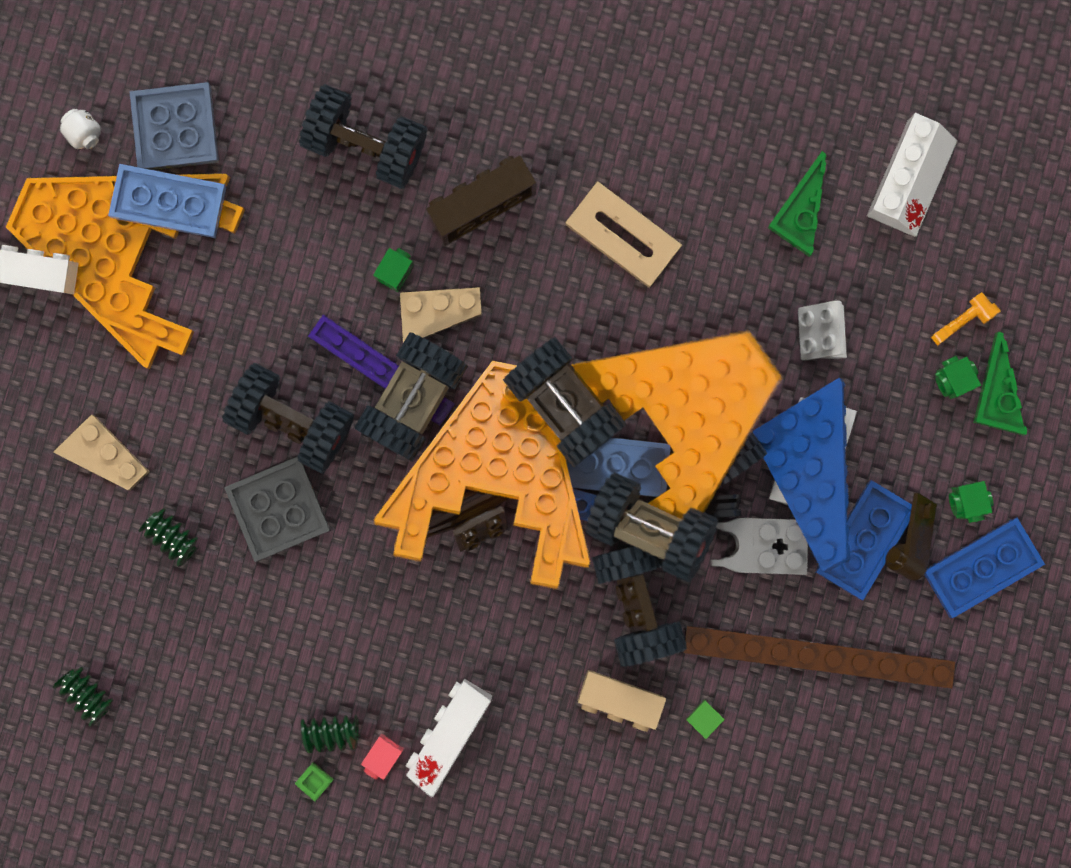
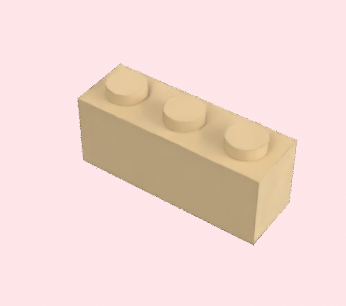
[577,670,666,732]

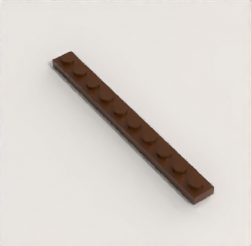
[683,626,955,688]

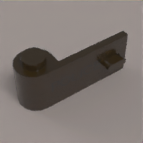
[886,493,937,581]

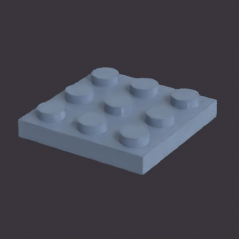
[130,82,219,170]

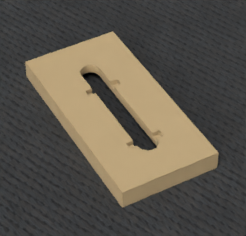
[565,181,682,288]

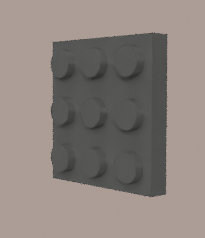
[224,457,331,562]

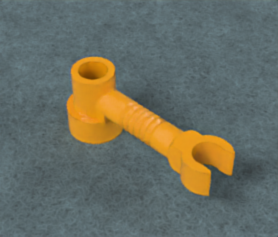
[931,292,1001,346]

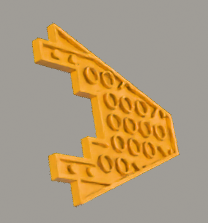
[6,174,245,369]
[571,331,782,519]
[374,361,590,589]

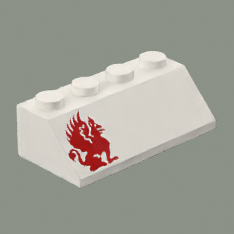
[867,113,957,237]
[406,679,492,797]

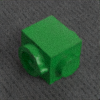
[935,355,981,399]
[949,481,994,523]

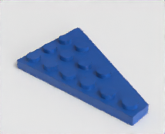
[752,378,850,573]

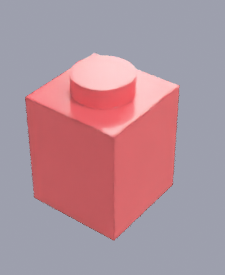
[361,734,404,780]

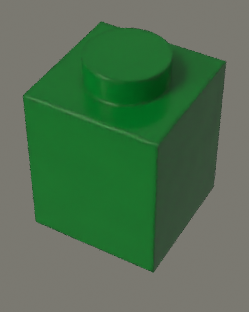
[373,248,414,292]

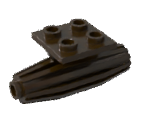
[426,489,509,552]

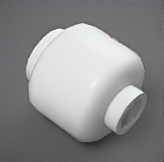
[60,109,101,149]

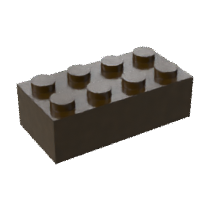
[426,155,536,246]

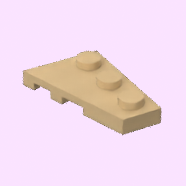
[400,287,482,343]
[54,415,150,491]

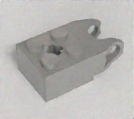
[711,518,808,575]

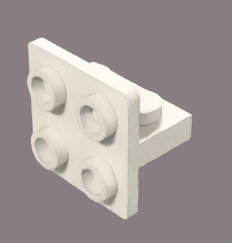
[798,301,847,360]

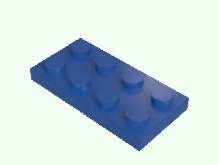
[815,480,912,600]
[924,518,1045,618]

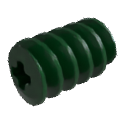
[138,508,198,567]
[53,667,113,727]
[300,714,359,753]

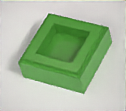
[686,700,725,739]
[295,762,334,801]

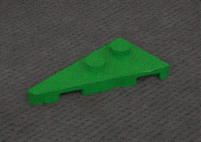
[768,151,826,257]
[973,332,1027,436]

